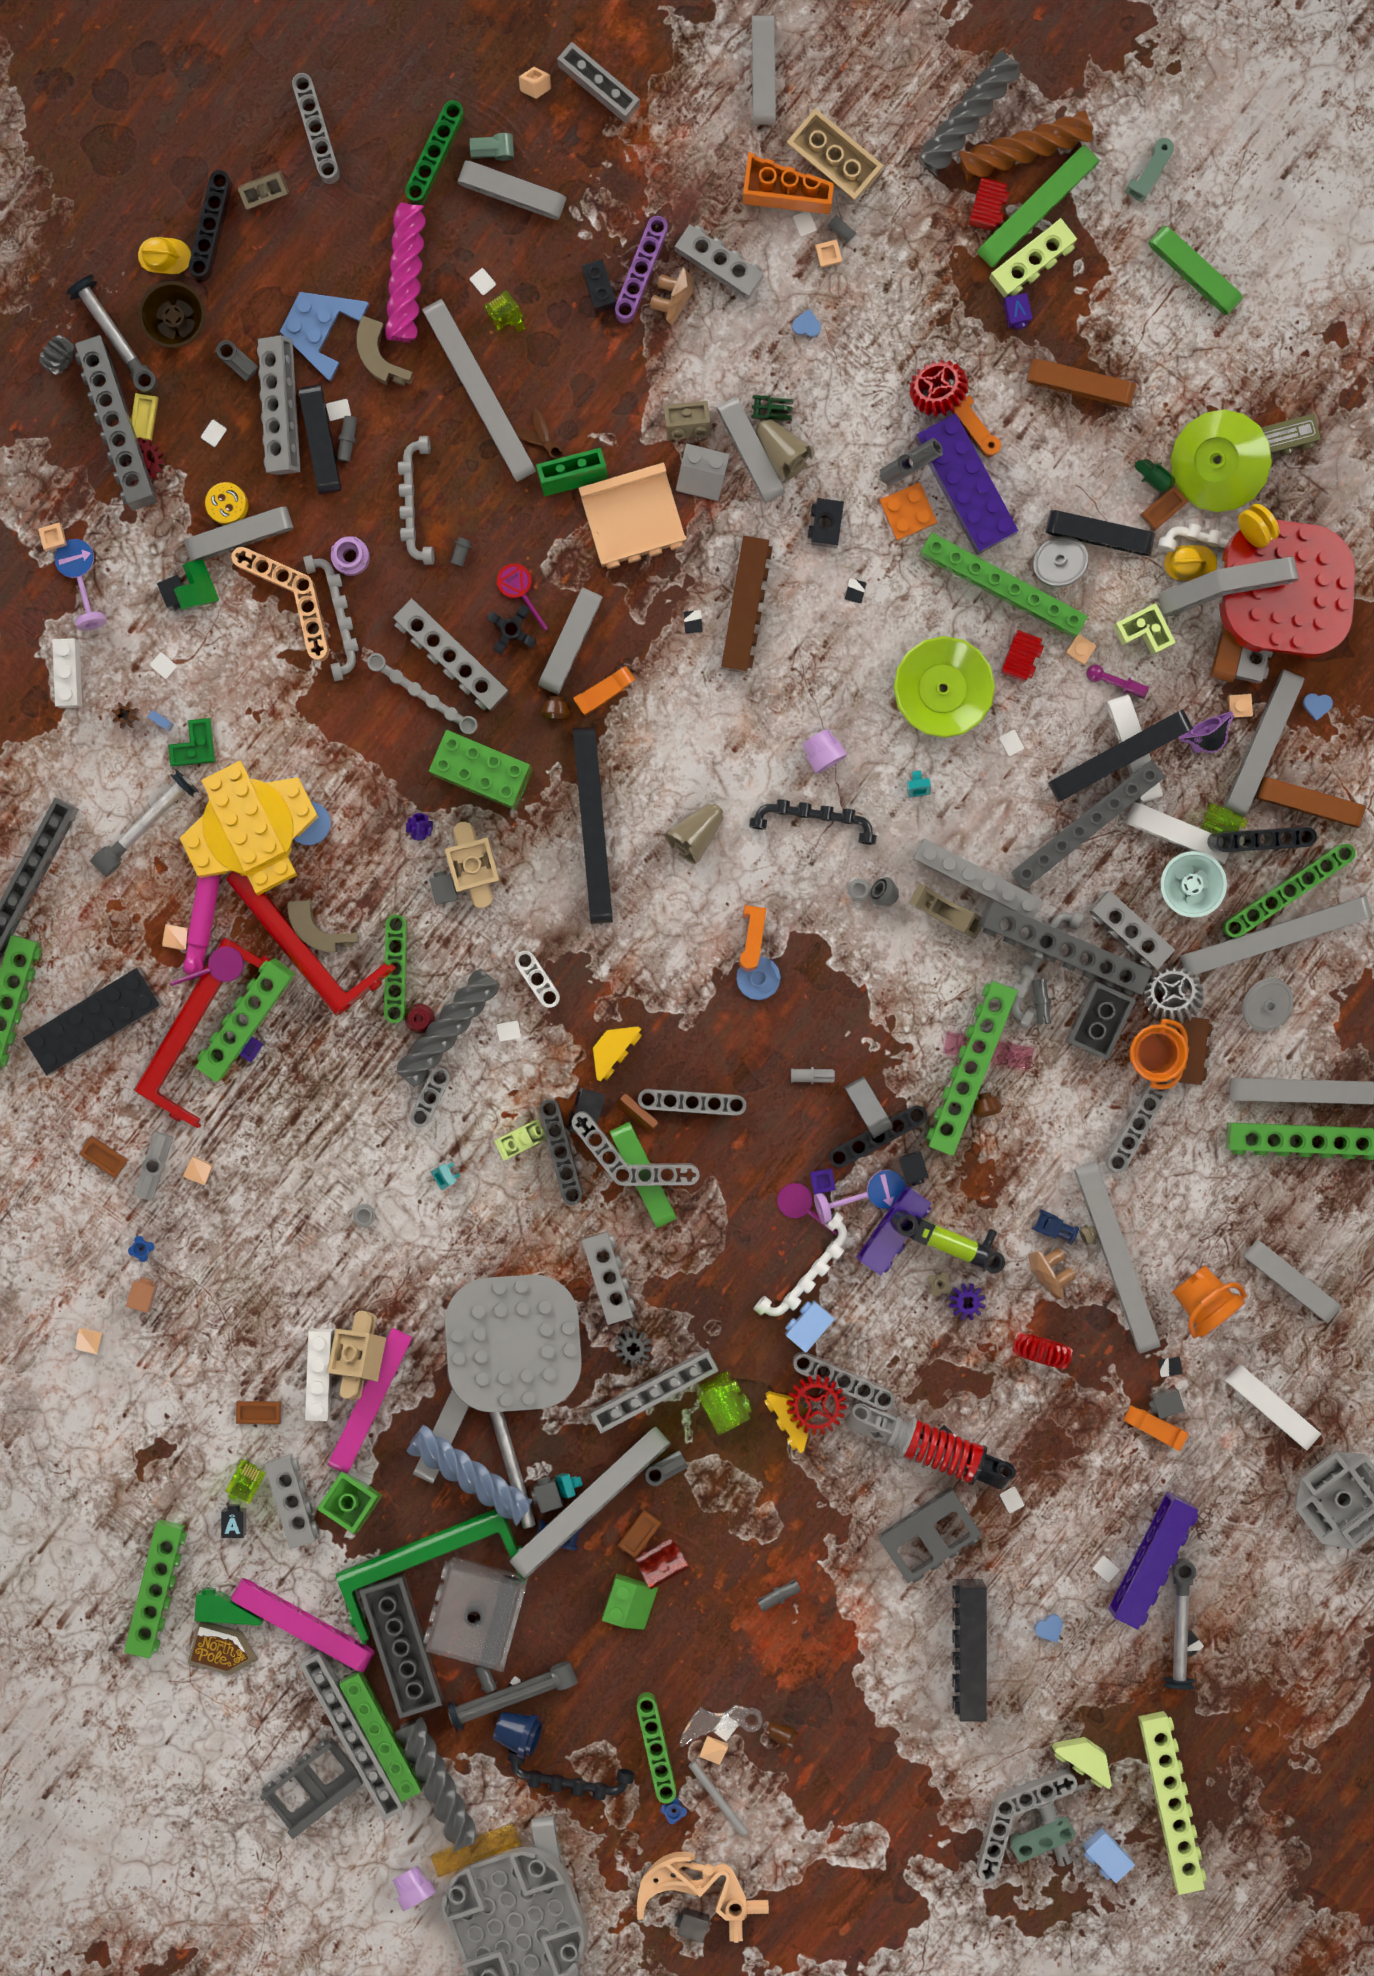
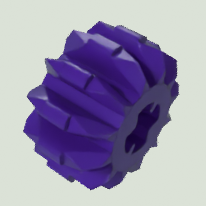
[949,1283,986,1320]

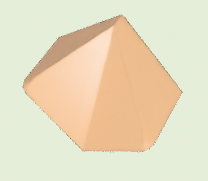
[519,67,551,99]
[162,924,189,950]
[183,1156,214,1185]

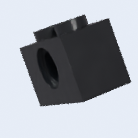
[582,259,616,314]
[807,498,844,549]

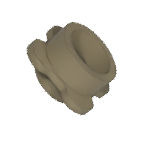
[928,1272,952,1296]

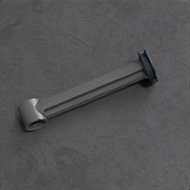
[447,1661,578,1733]

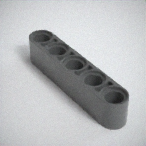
[539,1099,582,1205]

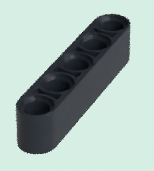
[189,170,232,281]
[299,384,341,495]
[1045,510,1156,556]
[1207,827,1317,852]
[828,1105,927,1168]

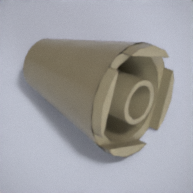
[756,419,815,481]
[664,804,724,864]

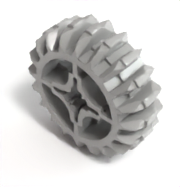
[1144,967,1204,1024]

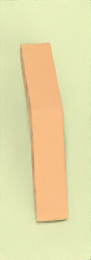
[231,547,329,661]

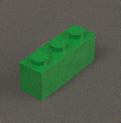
[536,448,608,497]

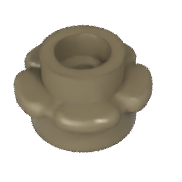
[1079,1224,1098,1246]

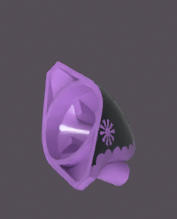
[1179,711,1234,753]

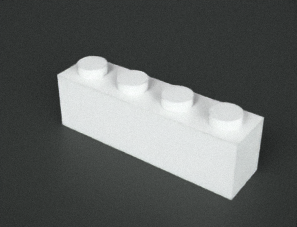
[305,1328,334,1421]

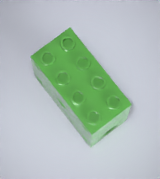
[429,730,533,811]

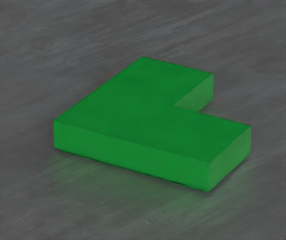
[174,559,219,610]
[168,718,216,767]

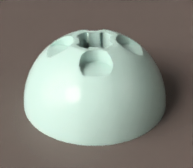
[1160,851,1227,917]

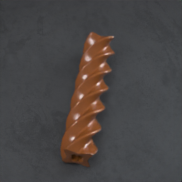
[959,110,1093,183]

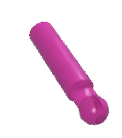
[183,875,221,975]

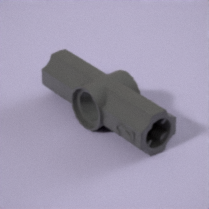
[879,438,943,486]

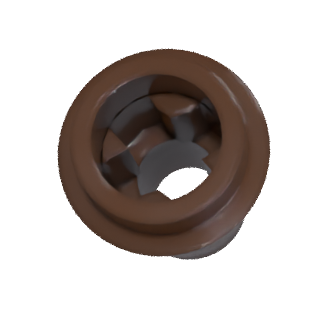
[764,1722,799,1749]

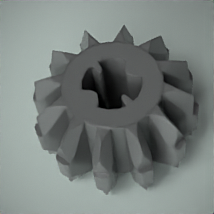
[39,335,76,375]
[615,1329,652,1367]

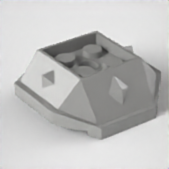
[1294,1451,1374,1550]

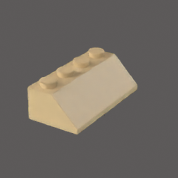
[787,108,883,200]

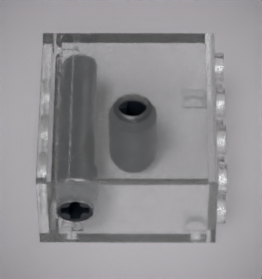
[423,1556,528,1672]

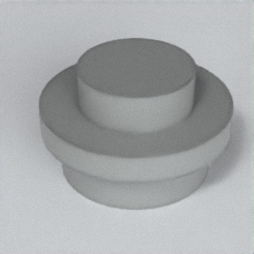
[848,879,870,901]
[353,1204,376,1227]

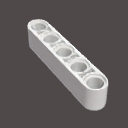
[1106,694,1163,804]
[1125,802,1229,864]
[1225,1364,1321,1450]

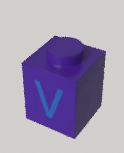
[1003,293,1032,330]

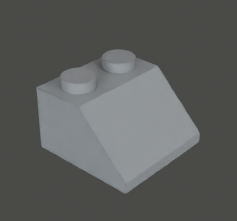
[676,443,730,501]

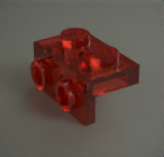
[634,1539,689,1589]

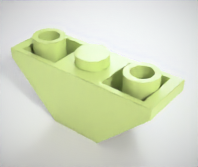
[493,1119,547,1161]
[1052,1737,1112,1789]

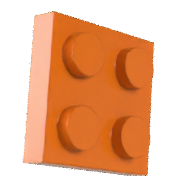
[879,482,938,541]

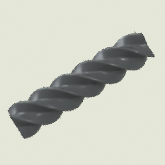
[918,51,1021,176]
[395,969,500,1087]
[395,1716,479,1852]

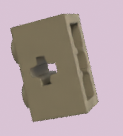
[238,170,289,210]

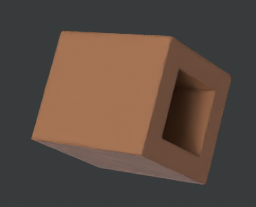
[126,1277,158,1313]

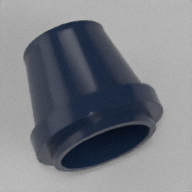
[493,1711,542,1759]

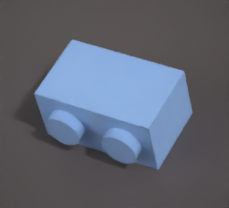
[785,1300,835,1353]
[1083,1827,1135,1883]

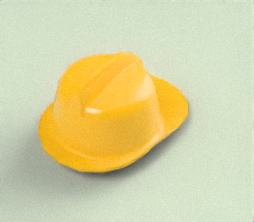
[138,237,191,274]
[1164,545,1217,581]

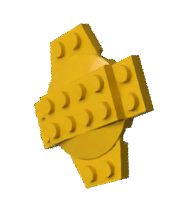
[180,760,319,895]

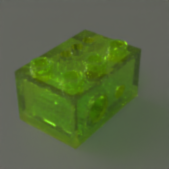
[697,1370,752,1436]

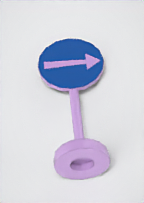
[55,539,107,631]
[814,1170,905,1224]

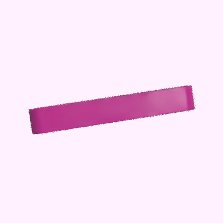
[327,1328,412,1474]
[231,1578,375,1672]

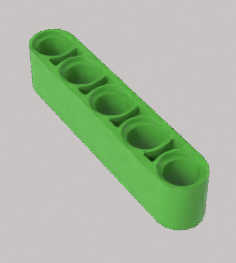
[1148,225,1243,315]
[384,914,407,1023]
[610,1122,677,1228]
[637,1692,676,1803]

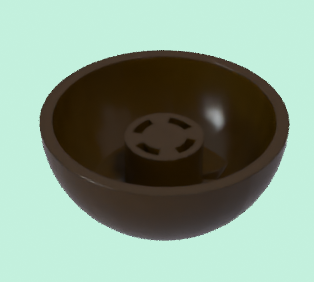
[139,281,205,348]

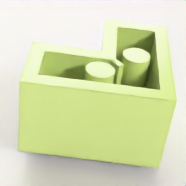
[1113,603,1176,655]

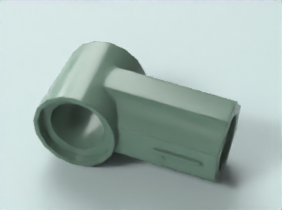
[470,133,514,161]

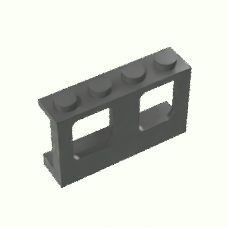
[877,1487,982,1583]
[260,1737,363,1839]

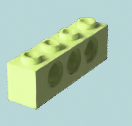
[989,218,1077,298]

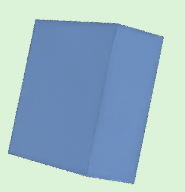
[148,710,174,731]

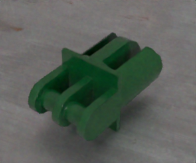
[751,395,794,421]
[1135,459,1175,492]

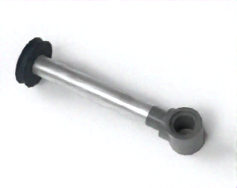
[66,275,158,394]
[90,769,199,877]
[1163,1558,1197,1690]

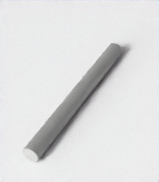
[688,1760,748,1837]

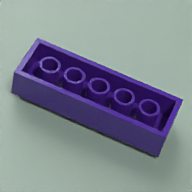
[915,413,1019,555]
[1108,1491,1199,1630]

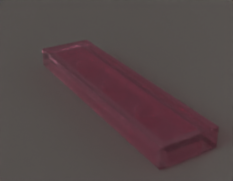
[943,1031,1034,1070]

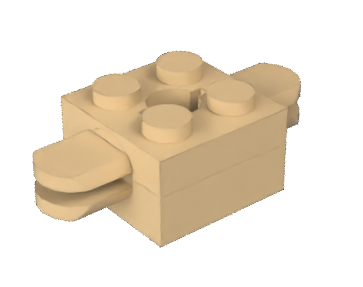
[445,822,501,908]
[327,1311,386,1401]

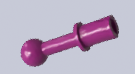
[1086,664,1149,699]

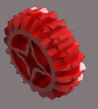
[909,359,969,418]
[1012,1332,1073,1369]
[786,1374,847,1435]

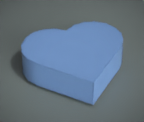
[792,309,821,337]
[1303,694,1333,721]
[1034,1614,1063,1643]

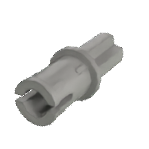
[791,1067,835,1084]

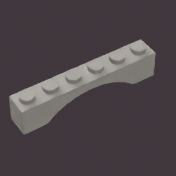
[912,839,1043,919]

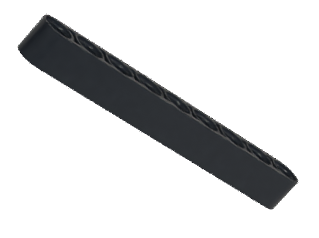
[573,726,613,924]

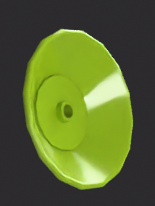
[1170,409,1272,512]
[894,636,995,738]

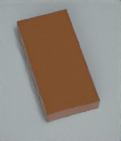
[1140,485,1189,531]
[615,1094,658,1133]
[79,1135,129,1179]
[236,1400,282,1424]
[618,1509,662,1559]

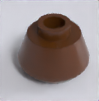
[540,696,570,720]
[973,1092,1003,1117]

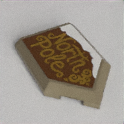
[188,1622,258,1675]

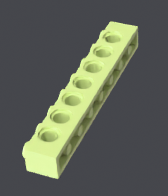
[1138,1711,1207,1895]

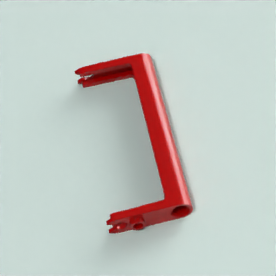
[226,871,396,1016]
[134,937,272,1128]

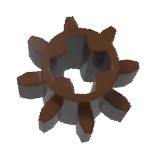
[112,702,140,729]

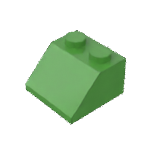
[317,1471,383,1534]
[602,1573,658,1630]

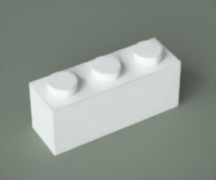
[52,638,83,708]

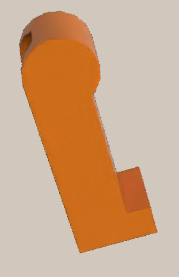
[949,395,1001,457]
[573,666,636,716]
[739,905,767,972]
[1123,1405,1189,1452]

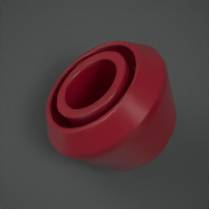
[405,1003,435,1034]

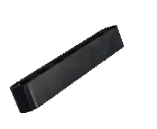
[1048,709,1194,802]

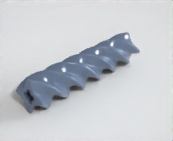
[406,1425,532,1526]

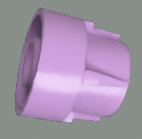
[331,536,370,576]
[803,729,848,774]
[392,1866,437,1912]

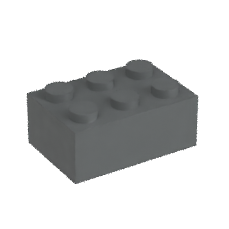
[1064,981,1136,1060]

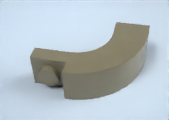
[357,315,414,386]
[909,883,982,939]
[287,900,359,952]

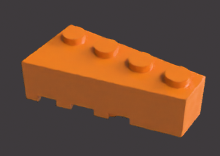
[742,152,834,215]

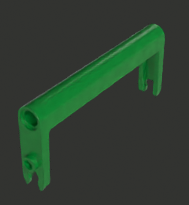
[336,1509,528,1645]

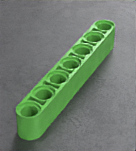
[976,144,1100,268]
[1222,844,1356,938]

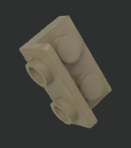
[664,401,711,440]

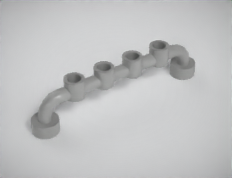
[398,436,435,565]
[303,555,359,681]
[367,653,478,735]
[1011,911,1084,1029]

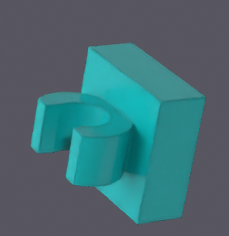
[907,770,931,798]
[430,1163,460,1190]
[555,1473,583,1498]

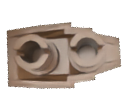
[650,268,693,325]
[1028,1248,1076,1300]

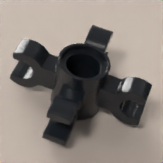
[487,605,536,655]

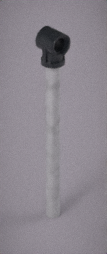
[489,1412,536,1528]

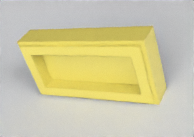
[131,393,159,441]

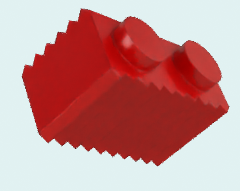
[968,177,1010,232]
[1000,630,1044,682]

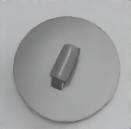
[1033,537,1089,588]
[1242,978,1293,1031]

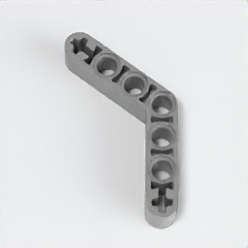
[1158,557,1299,617]
[572,1111,700,1186]
[976,1769,1077,1883]

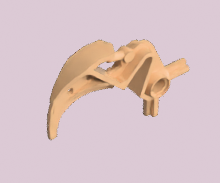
[637,1852,769,1943]

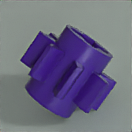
[405,813,433,841]

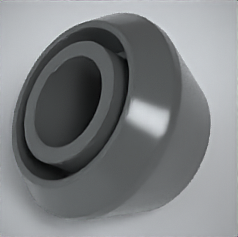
[870,877,899,906]

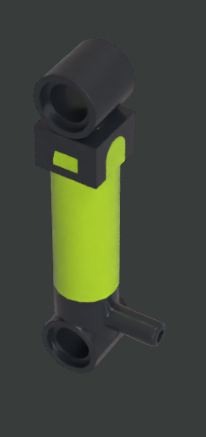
[891,1210,1005,1274]

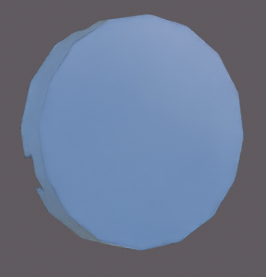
[294,801,331,845]
[736,956,781,1000]

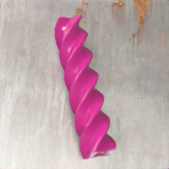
[385,203,426,343]

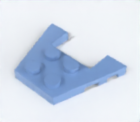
[280,292,369,382]

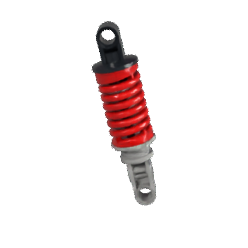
[846,1404,1016,1489]

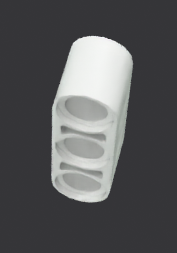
[515,951,560,1007]

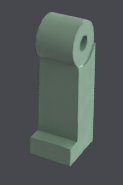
[1124,138,1174,203]
[1011,1817,1076,1863]

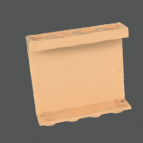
[579,462,687,569]

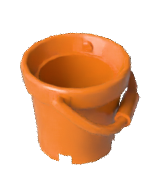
[1129,1019,1189,1090]
[1172,1265,1247,1339]

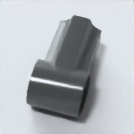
[216,340,259,382]
[644,1450,688,1486]

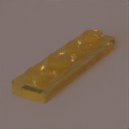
[431,1822,521,1877]

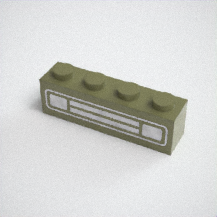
[1261,414,1321,459]

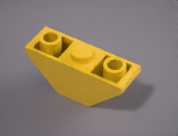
[593,1026,642,1081]
[764,1391,811,1453]

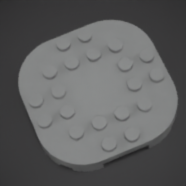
[444,1275,581,1412]
[442,1847,588,1976]

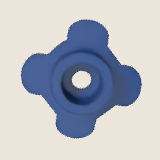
[128,1236,154,1262]
[660,1797,687,1824]

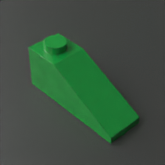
[194,1587,264,1626]

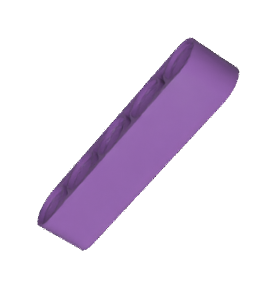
[615,216,667,323]

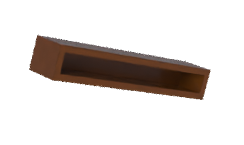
[721,535,773,673]

